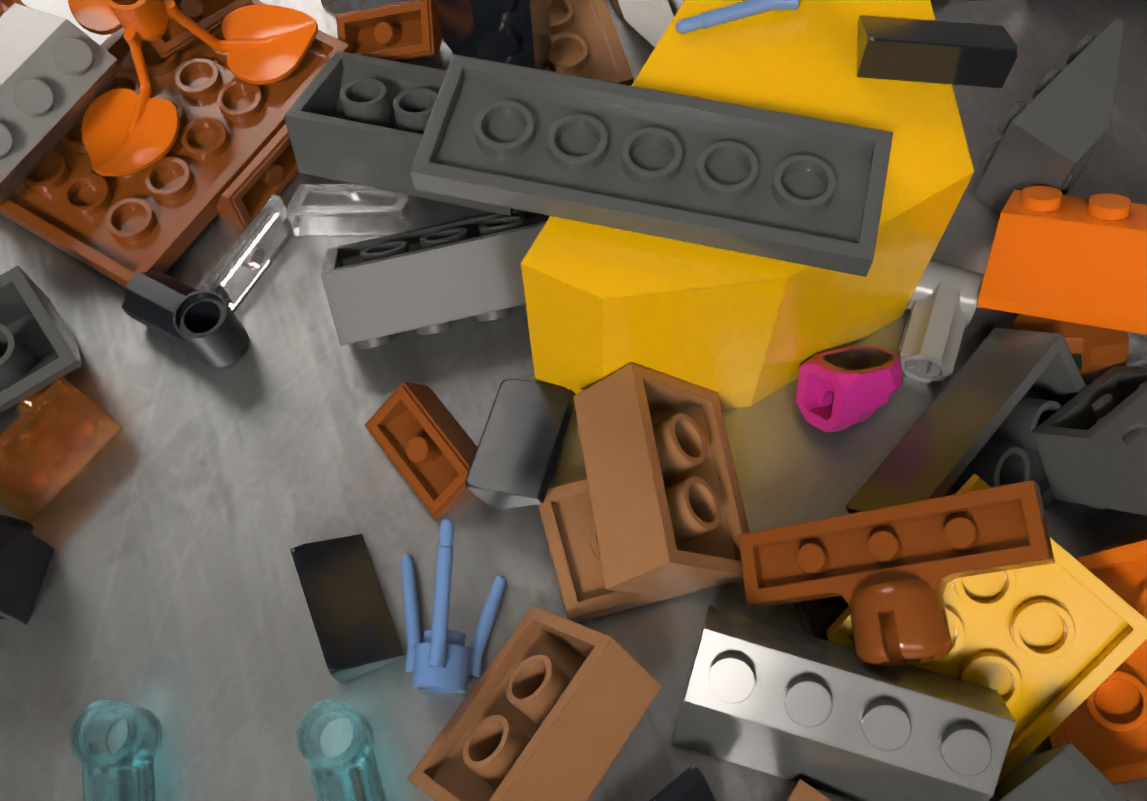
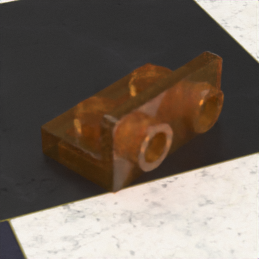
[0,377,124,524]

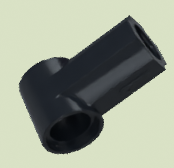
[122,268,249,368]

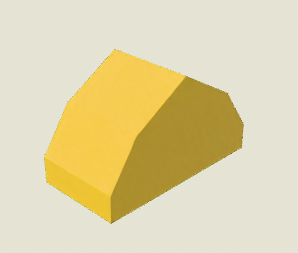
[521,0,974,411]

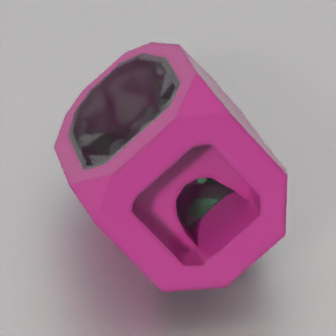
[796,346,903,433]

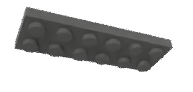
[410,54,893,277]

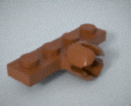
[738,480,1055,666]

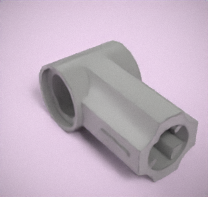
[898,259,984,383]

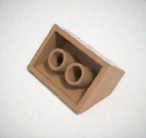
[573,363,750,596]
[407,605,662,801]

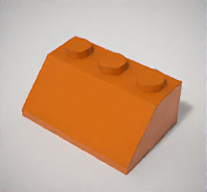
[977,185,1147,335]

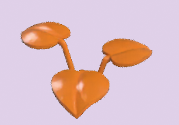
[68,0,318,176]

